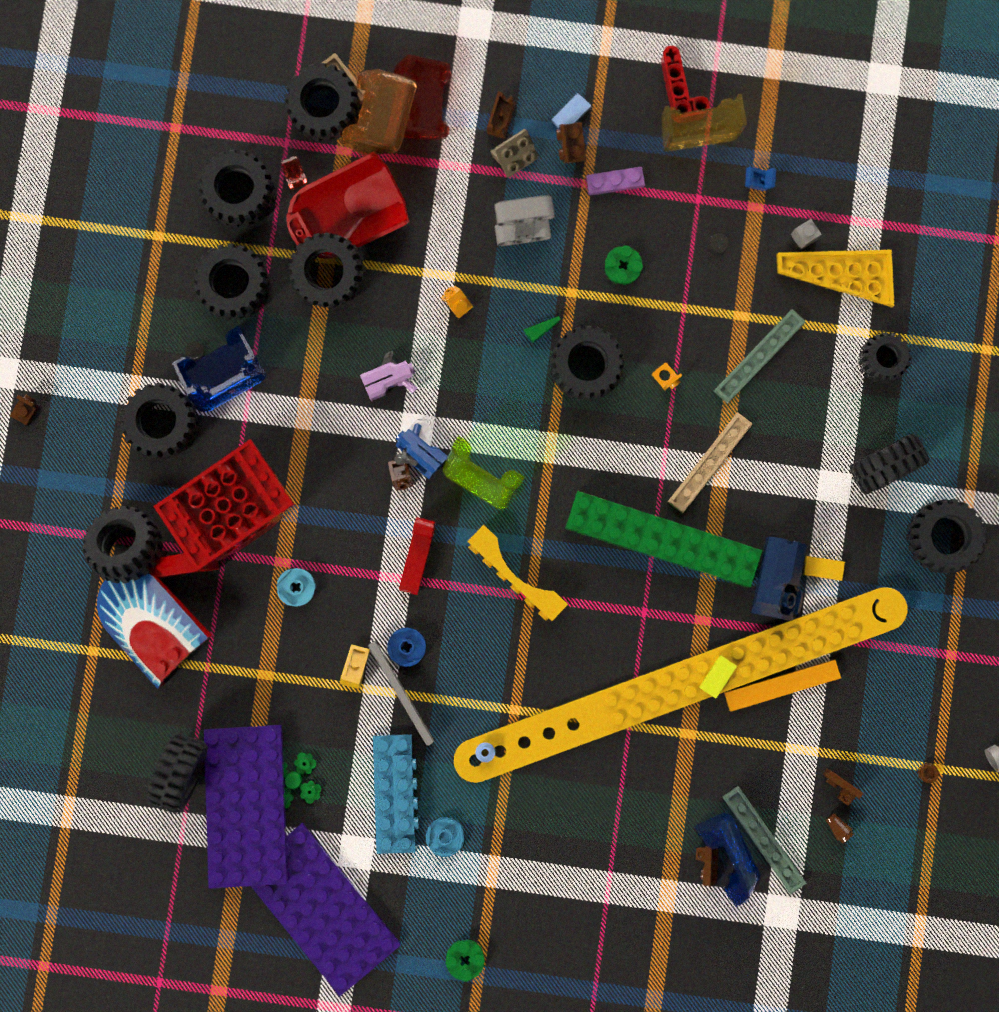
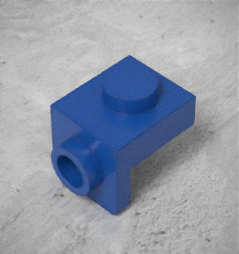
[745,167,776,191]

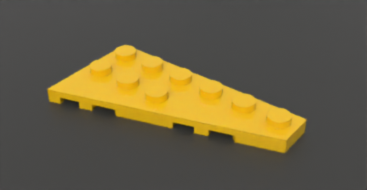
[777,250,894,307]

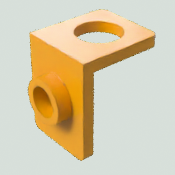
[652,363,682,391]

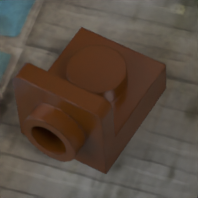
[10,394,40,426]
[388,460,413,490]

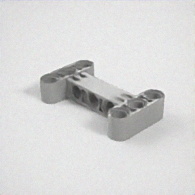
[495,196,555,246]

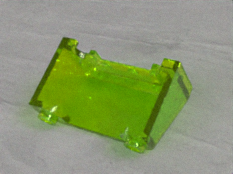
[443,436,525,509]

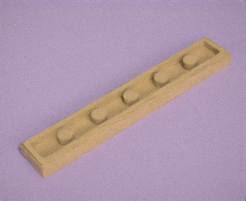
[667,412,752,514]

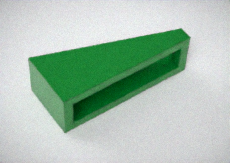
[523,316,561,343]

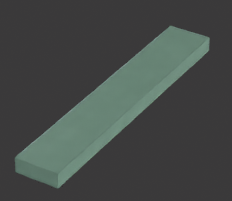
[714,309,806,404]
[722,786,806,894]

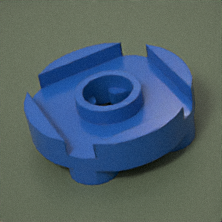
[387,628,426,667]

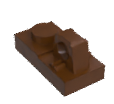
[823,769,863,805]
[696,844,719,887]

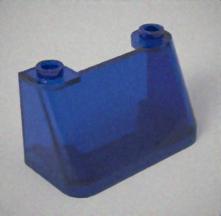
[172,325,266,412]
[694,813,760,907]

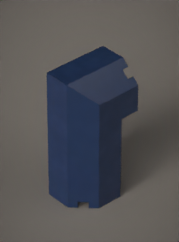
[751,537,807,621]

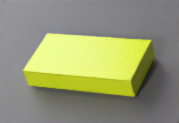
[699,655,737,698]

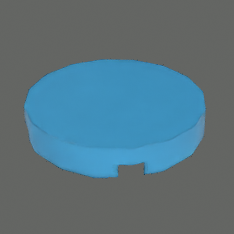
[426,817,464,857]

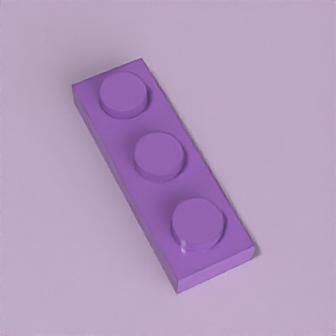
[586,167,645,196]

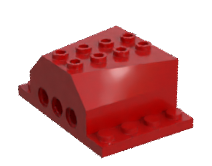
[154,440,295,571]

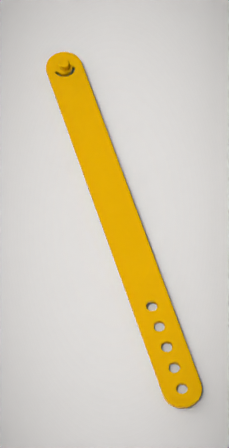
[454,587,907,783]

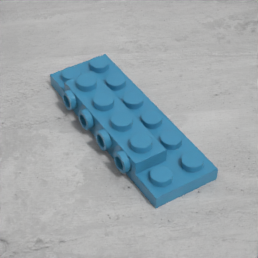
[373,734,418,854]

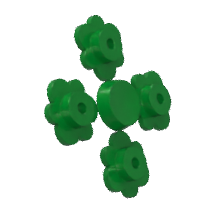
[284,752,322,809]

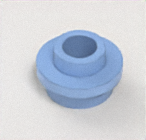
[476,742,495,762]

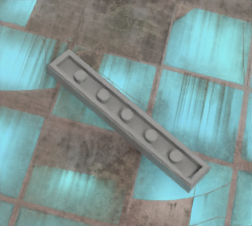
[369,641,434,745]

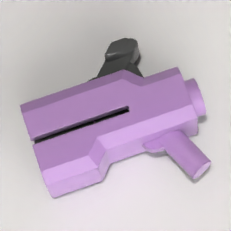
[360,352,418,401]

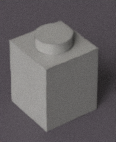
[791,219,822,250]

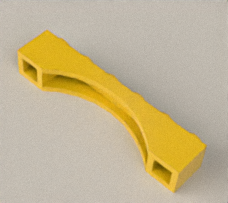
[468,525,568,621]

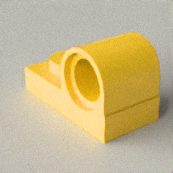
[340,644,370,689]

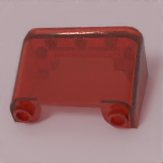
[391,54,452,140]

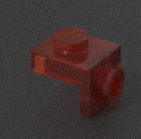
[280,156,308,190]

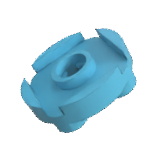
[277,568,316,607]

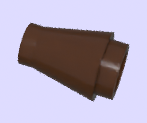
[825,813,854,843]

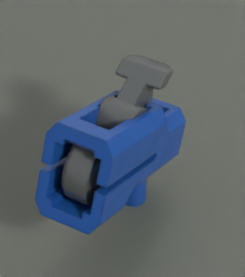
[394,423,448,479]

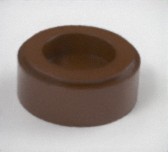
[918,763,939,783]

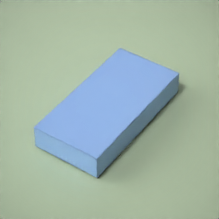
[552,93,591,128]

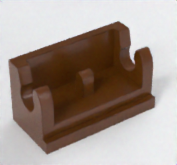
[487,91,516,139]

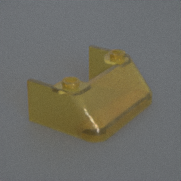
[661,94,747,151]

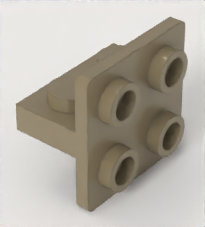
[490,129,538,178]

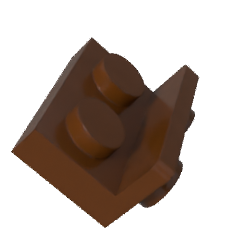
[556,122,586,164]

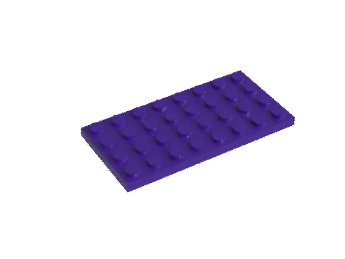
[204,725,288,888]
[251,823,401,996]

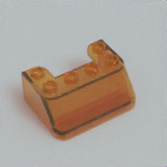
[340,69,416,155]

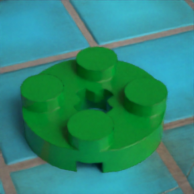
[605,246,643,285]
[445,939,485,982]

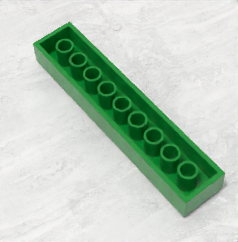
[565,491,762,587]

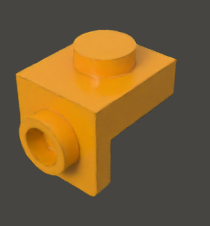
[441,286,473,318]

